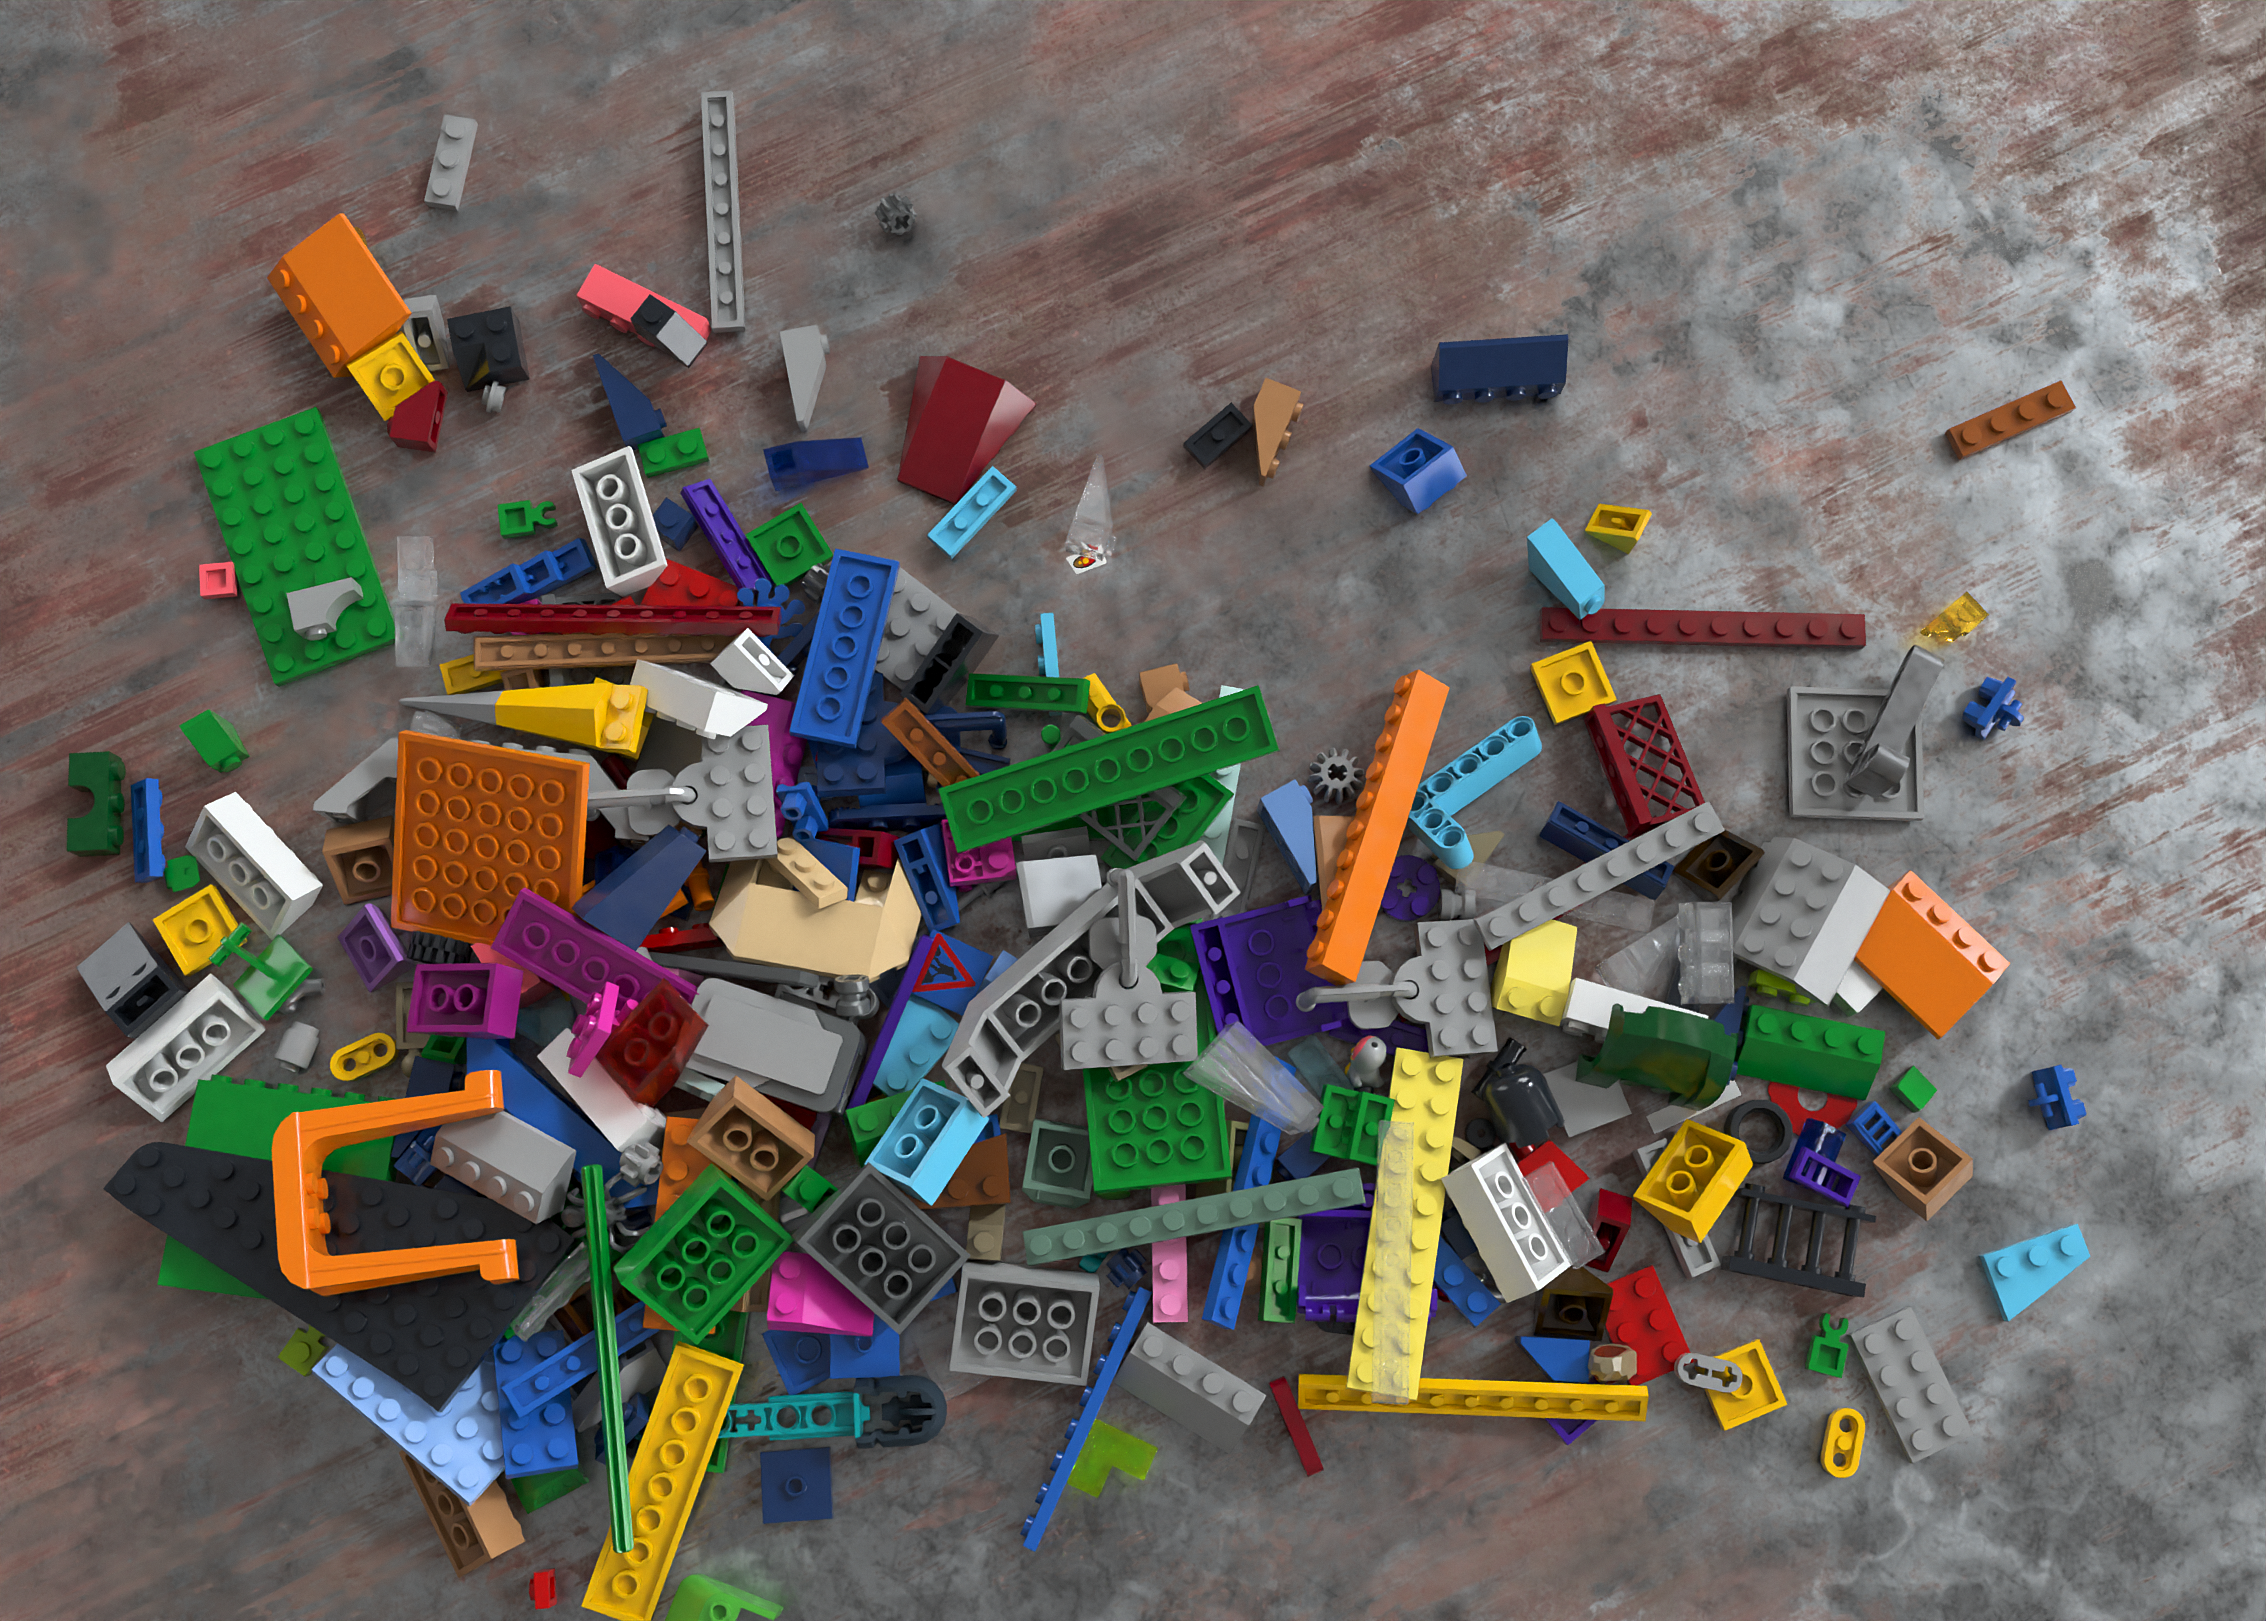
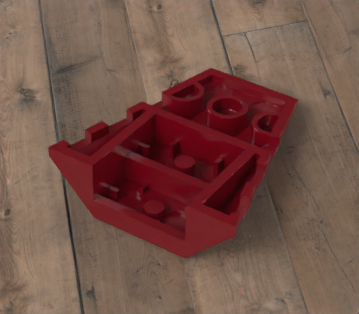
[897,356,1036,505]

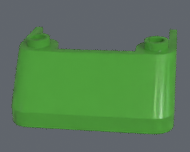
[665,1573,784,1621]

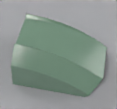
[1022,1118,1093,1209]

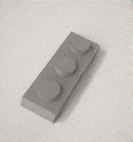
[424,114,478,211]

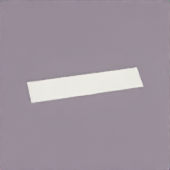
[1646,1080,1741,1134]

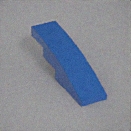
[460,538,597,604]

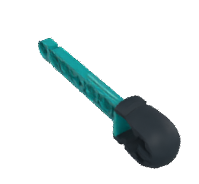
[634,1375,947,1449]

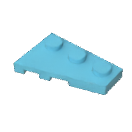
[873,993,959,1097]
[1979,1224,2091,1322]

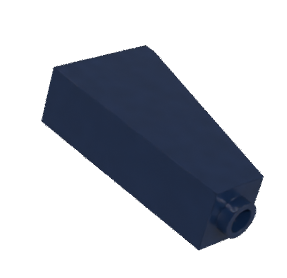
[571,825,706,951]

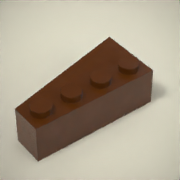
[894,1133,1011,1210]

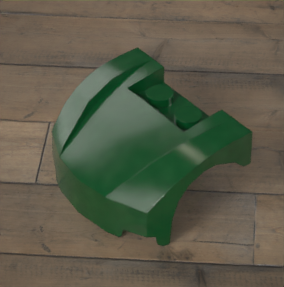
[1575,1003,1738,1111]

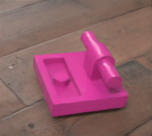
[941,819,1017,892]
[566,982,640,1078]

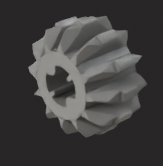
[1308,747,1364,804]

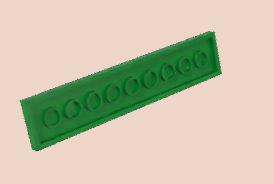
[938,685,1280,853]

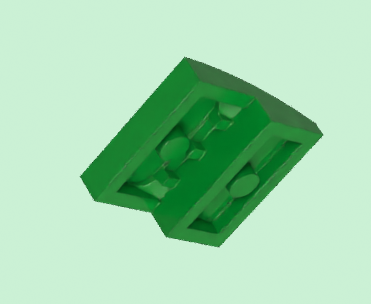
[1309,1084,1395,1166]

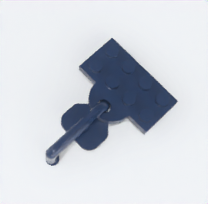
[817,673,1007,798]

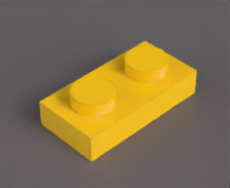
[439,654,508,695]

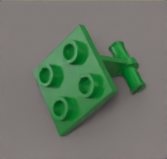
[208,922,313,1021]

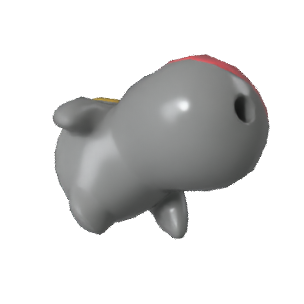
[1344,1036,1386,1088]

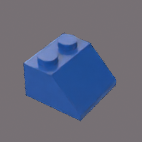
[1369,428,1467,514]

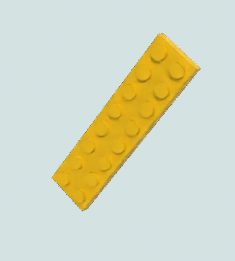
[581,1341,744,1621]

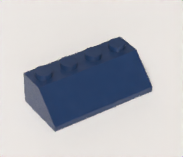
[1431,334,1568,405]

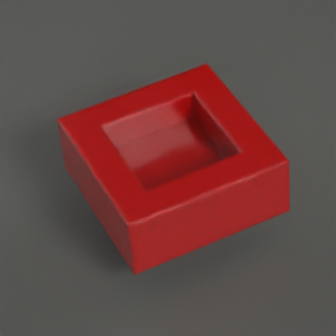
[529,1568,557,1610]

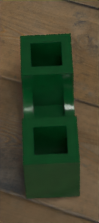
[67,751,126,857]

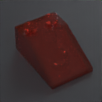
[595,978,709,1108]

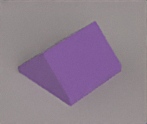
[337,903,416,993]

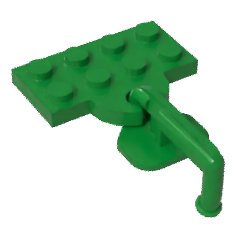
[1041,725,1234,869]

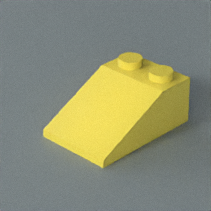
[1490,919,1577,1027]

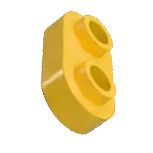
[330,1033,399,1082]
[1821,1408,1865,1478]

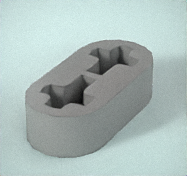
[1674,1353,1742,1392]

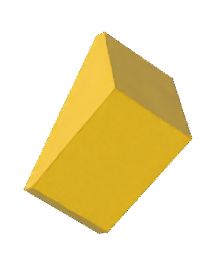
[1585,503,1652,554]

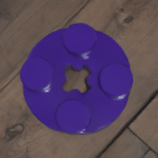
[1380,855,1440,922]

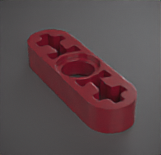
[1268,1376,1324,1477]

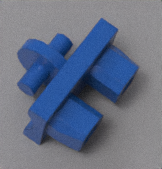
[1962,676,2024,740]
[776,782,829,842]
[2028,1064,2087,1130]
[393,1125,442,1186]

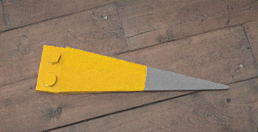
[398,682,648,754]

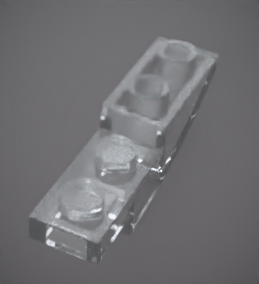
[395,536,437,667]

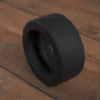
[1724,1100,1793,1164]

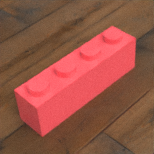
[576,264,712,347]

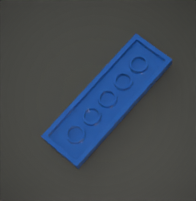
[789,548,900,749]

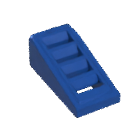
[1845,1100,1903,1158]

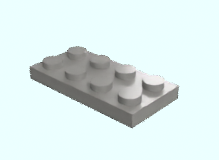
[1847,1306,1974,1463]

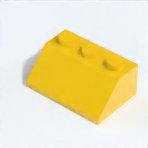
[1633,1119,1753,1243]

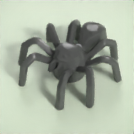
[561,1172,651,1253]

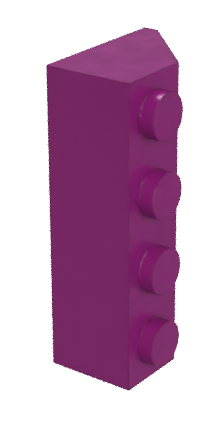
[741,690,807,838]

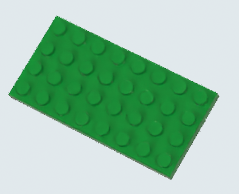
[194,407,402,687]
[1083,918,1232,1194]

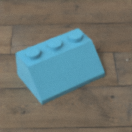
[864,1078,989,1206]

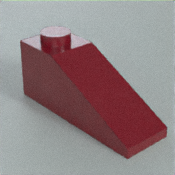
[815,828,901,870]

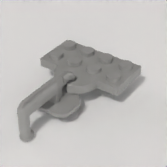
[586,725,778,863]
[1059,868,1198,1070]
[1296,919,1498,1058]

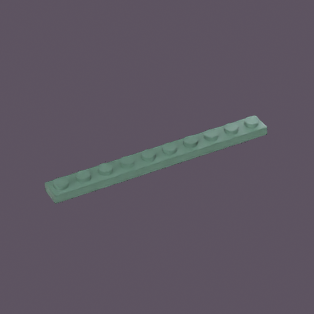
[1022,1168,1366,1266]

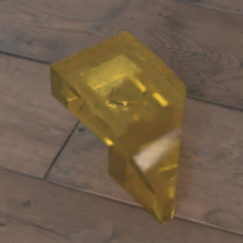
[1920,591,1989,642]

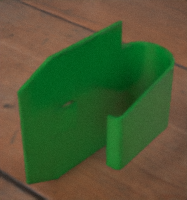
[163,855,200,893]

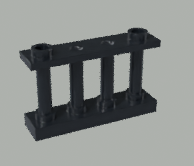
[1721,1183,1876,1297]

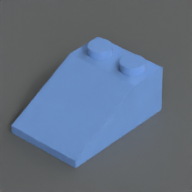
[1257,779,1316,896]

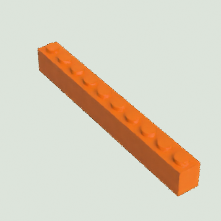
[1305,669,1450,986]

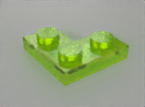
[1066,1418,1158,1498]

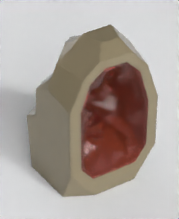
[1588,1343,1637,1385]

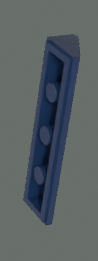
[1539,801,1674,900]

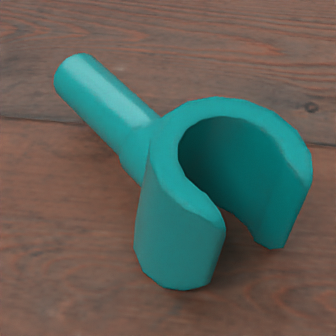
[1079,1251,1111,1273]

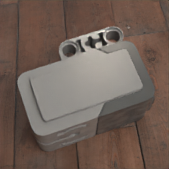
[676,975,879,1118]

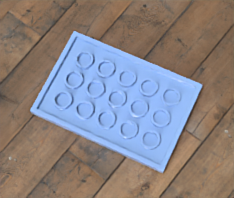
[312,1343,505,1507]

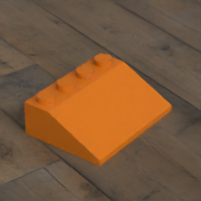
[267,213,412,378]
[1854,870,2010,1040]

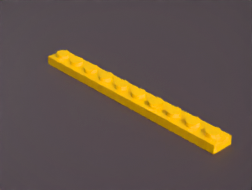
[1298,1374,1649,1422]

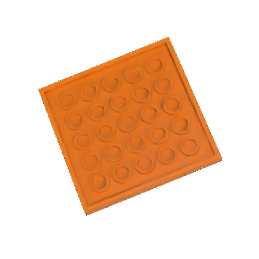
[391,730,590,946]

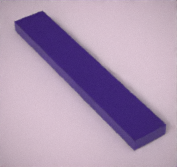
[842,934,934,1125]

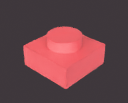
[199,562,237,600]

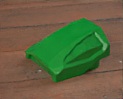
[511,1462,589,1514]

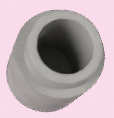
[274,1021,320,1073]

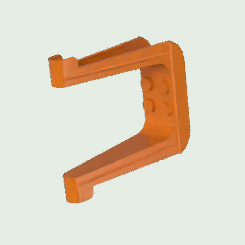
[272,1070,519,1297]

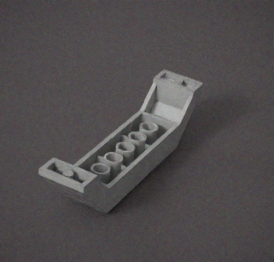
[313,738,654,850]
[942,840,1241,1118]

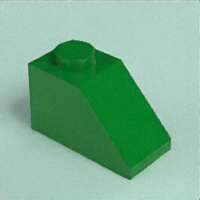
[179,709,250,773]

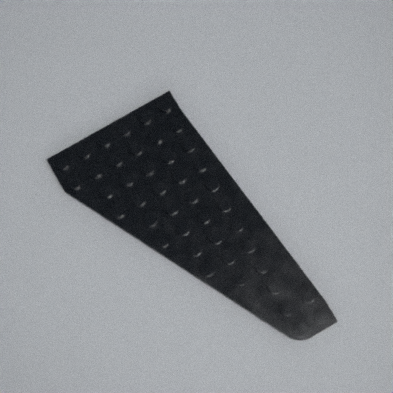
[103,1142,578,1412]

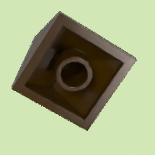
[1533,1261,1613,1342]

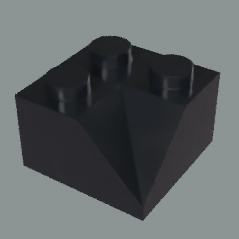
[447,306,530,392]

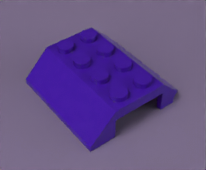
[1190,895,1349,1057]
[1296,1183,1437,1325]

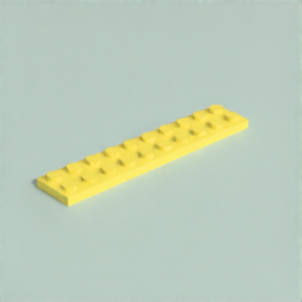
[1346,1047,1464,1401]

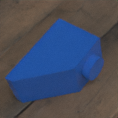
[1515,1336,1590,1384]

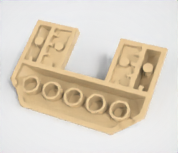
[709,858,922,983]

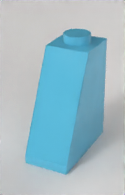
[1527,518,1605,620]

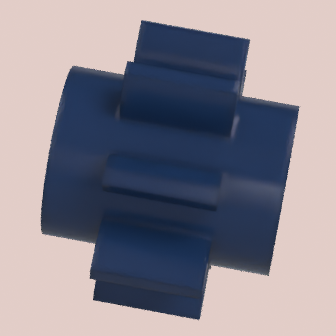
[1106,1248,1147,1289]

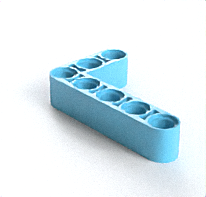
[1407,716,1542,869]

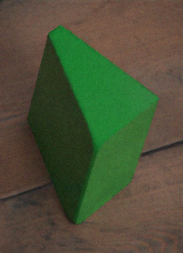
[1889,1065,1937,1113]

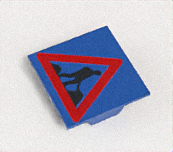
[911,929,994,1016]

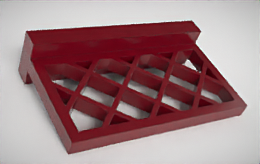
[1583,694,1705,836]

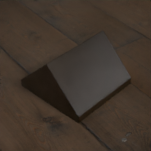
[1673,829,1765,907]

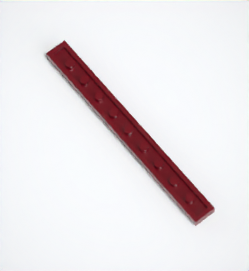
[444,603,782,637]
[1540,607,1866,649]

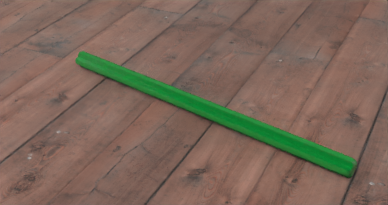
[581,1164,634,1553]

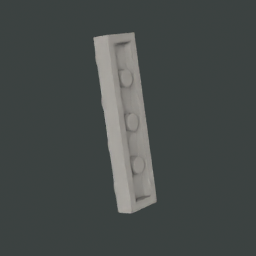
[1632,1138,1721,1279]

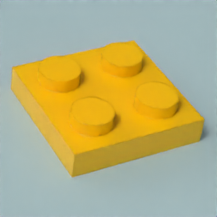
[346,331,435,421]
[1530,641,1617,726]
[153,884,248,977]
[1694,1339,1788,1431]

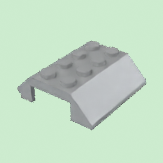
[1708,837,1890,1007]

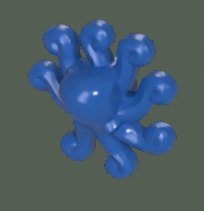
[737,578,805,654]

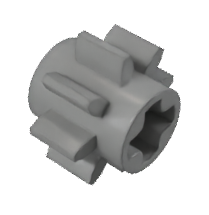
[619,1142,663,1187]

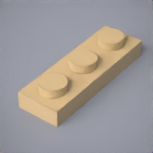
[765,836,848,909]

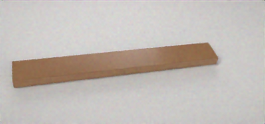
[474,633,740,671]

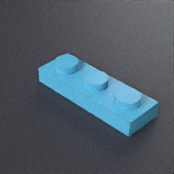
[927,466,1017,559]
[1035,613,1063,716]

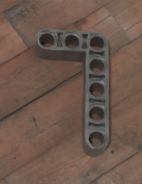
[1845,644,1945,798]

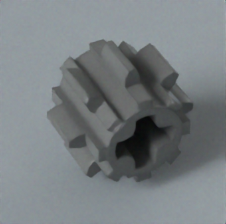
[875,193,917,235]
[801,563,831,605]

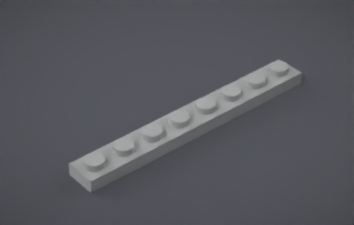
[701,90,746,333]
[1474,801,1725,951]

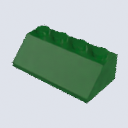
[1734,1004,1885,1101]

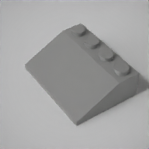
[949,1259,1100,1386]

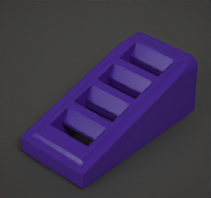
[1789,1147,1861,1207]

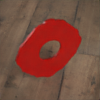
[1768,1082,1858,1141]

